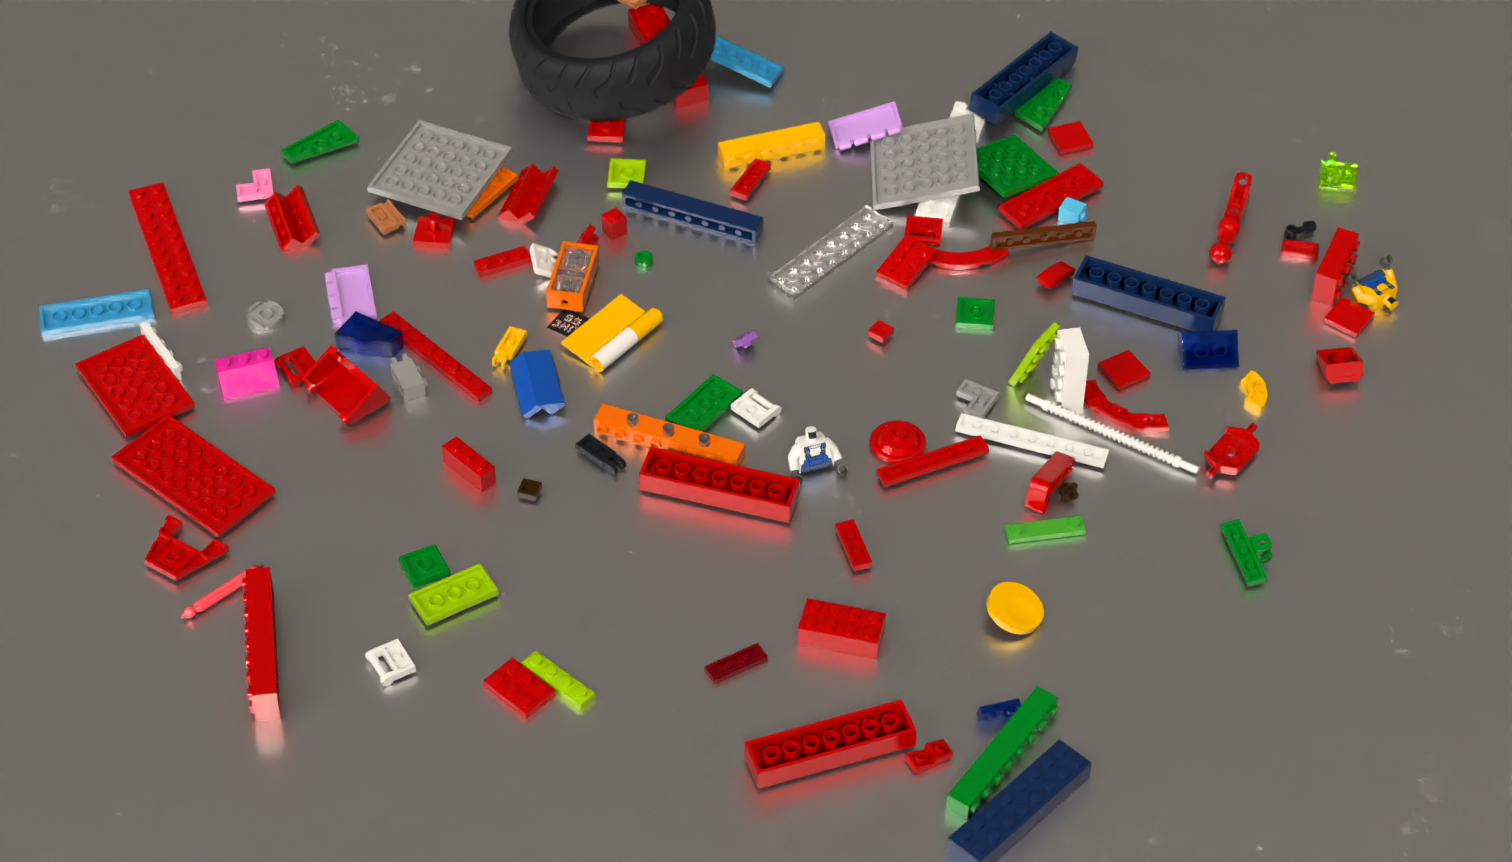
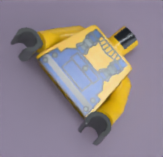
[1345,255,1398,310]

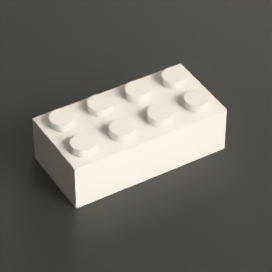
[1050,327,1089,409]

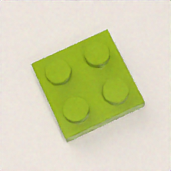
[608,158,646,188]

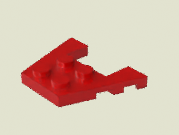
[145,514,229,581]

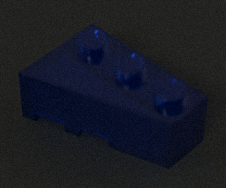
[334,311,404,358]

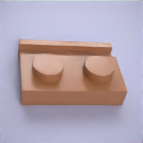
[366,199,406,235]

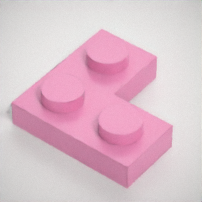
[236,168,274,202]

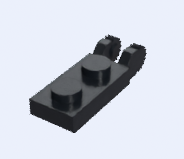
[575,434,627,475]

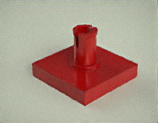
[413,213,455,249]

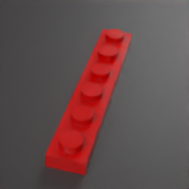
[876,435,989,488]

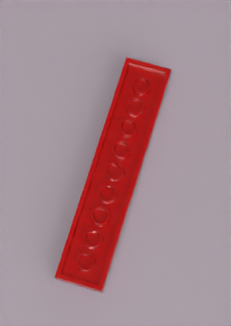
[128,182,207,314]

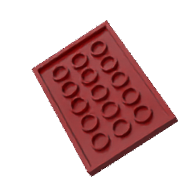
[75,334,195,438]

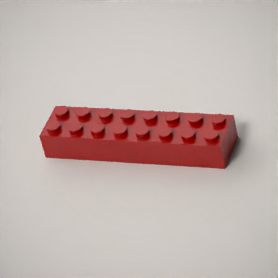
[628,4,709,109]
[639,446,800,523]
[242,567,281,721]
[744,699,917,789]

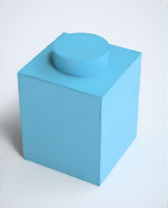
[1058,197,1088,224]

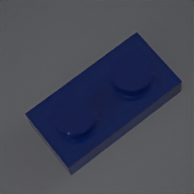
[976,698,1021,722]

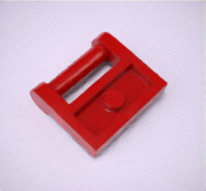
[904,215,943,246]
[274,346,315,388]

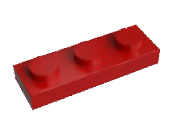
[730,158,771,201]
[474,246,531,278]
[835,519,872,572]

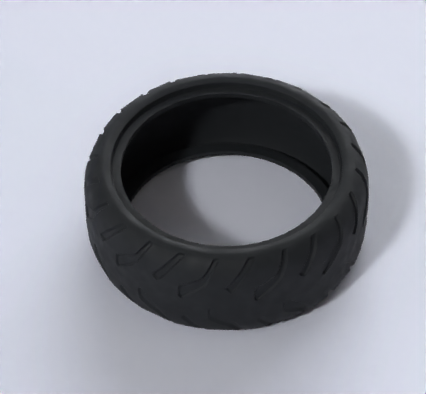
[509,0,716,122]

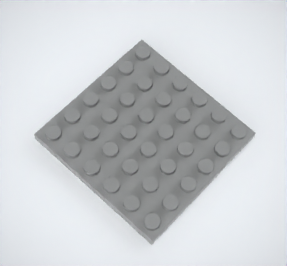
[870,114,980,210]
[367,120,513,220]

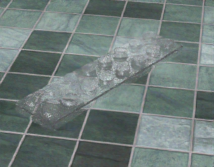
[767,205,893,300]

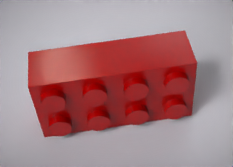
[1311,227,1360,306]
[797,598,886,659]

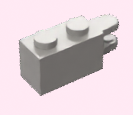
[390,353,428,402]

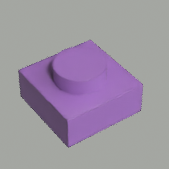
[732,330,758,348]

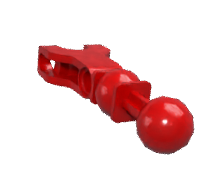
[1209,172,1252,265]

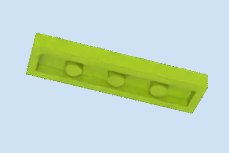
[521,650,595,710]

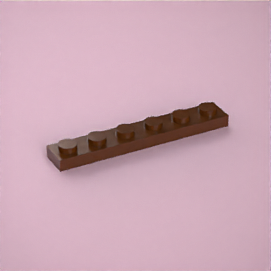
[990,221,1097,251]

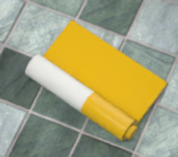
[561,294,663,372]

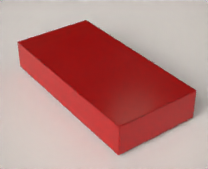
[1281,239,1319,260]

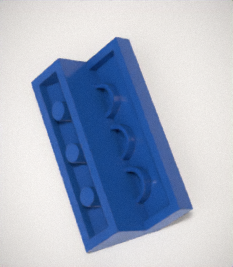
[509,350,566,419]

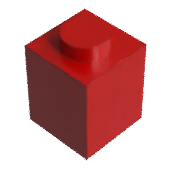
[601,208,627,240]

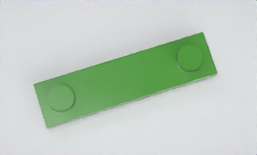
[1004,516,1086,544]

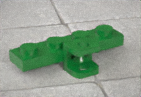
[1220,519,1272,587]

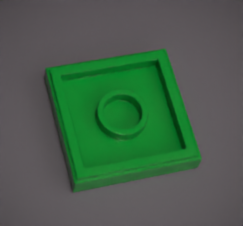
[955,297,995,330]
[398,544,451,588]

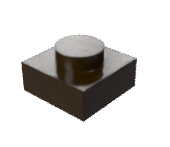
[517,478,542,501]

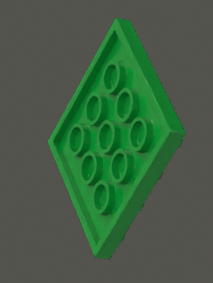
[977,135,1059,198]

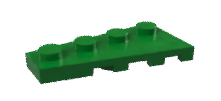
[1015,77,1072,132]

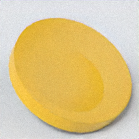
[986,582,1044,635]

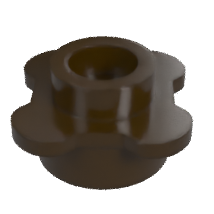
[1059,482,1079,503]

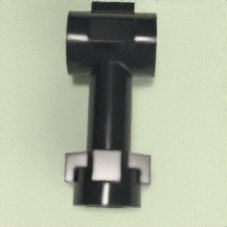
[1284,221,1317,241]

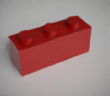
[442,436,496,492]

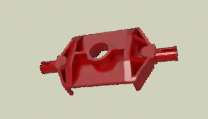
[1204,423,1260,479]

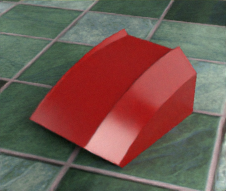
[1316,347,1363,385]

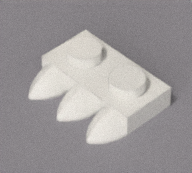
[530,243,558,278]

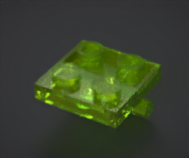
[1319,152,1358,194]

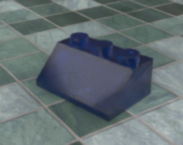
[1178,330,1239,370]

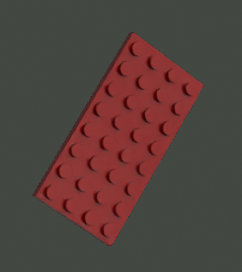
[111,414,276,538]

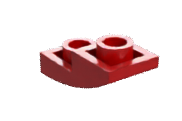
[1036,261,1075,289]
[905,739,954,774]

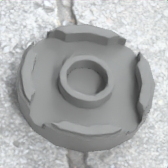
[247,300,285,331]

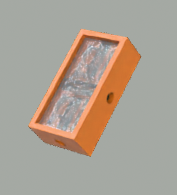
[546,241,599,312]

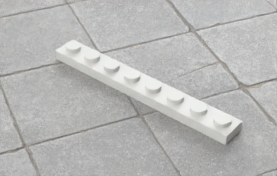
[956,413,1109,468]

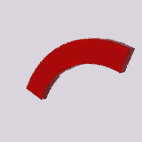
[930,246,1009,270]
[1084,380,1169,433]

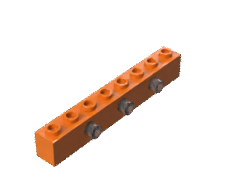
[594,403,745,466]

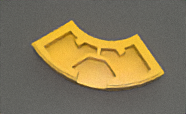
[1240,370,1268,412]

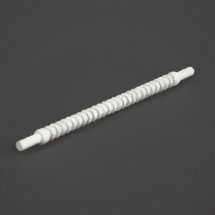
[1025,393,1200,474]

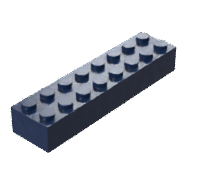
[968,32,1079,126]
[1072,255,1226,337]
[947,739,1092,862]

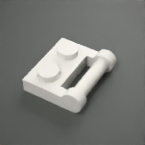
[731,388,782,428]
[365,639,416,686]

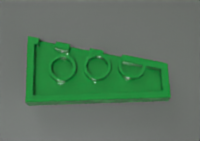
[281,119,360,164]

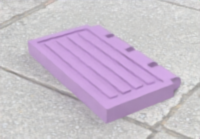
[828,101,903,151]
[325,264,377,325]

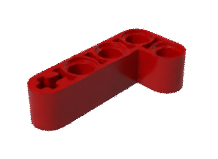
[1024,451,1075,514]

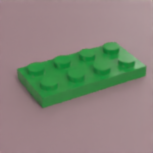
[665,374,743,432]

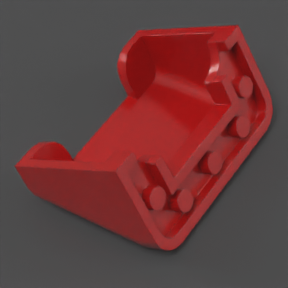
[301,345,391,424]

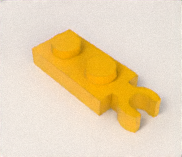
[492,326,527,369]

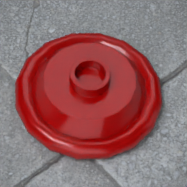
[869,420,927,464]

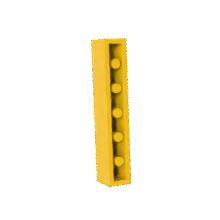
[718,122,825,169]

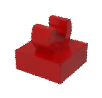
[576,224,599,245]

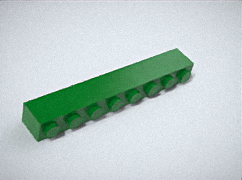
[946,686,1059,820]

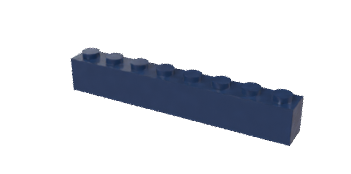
[622,180,763,244]

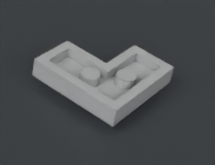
[956,379,999,419]

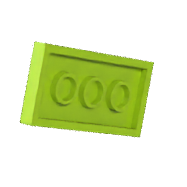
[1008,322,1060,387]
[408,563,499,626]

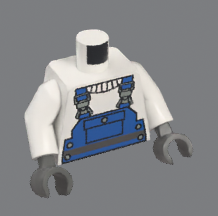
[788,426,848,484]

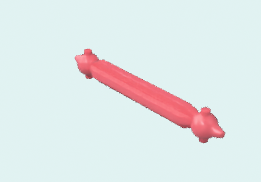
[181,564,264,619]

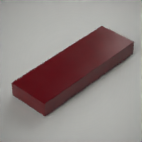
[705,643,768,685]

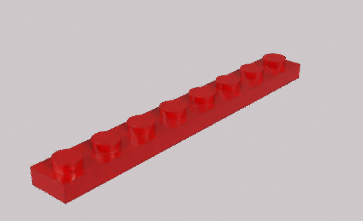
[379,311,492,402]

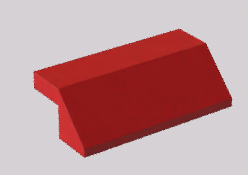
[497,164,559,224]
[264,185,320,252]

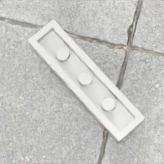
[140,322,183,381]

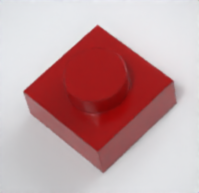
[868,320,894,343]

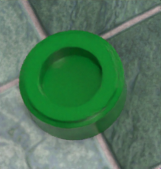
[635,251,653,268]

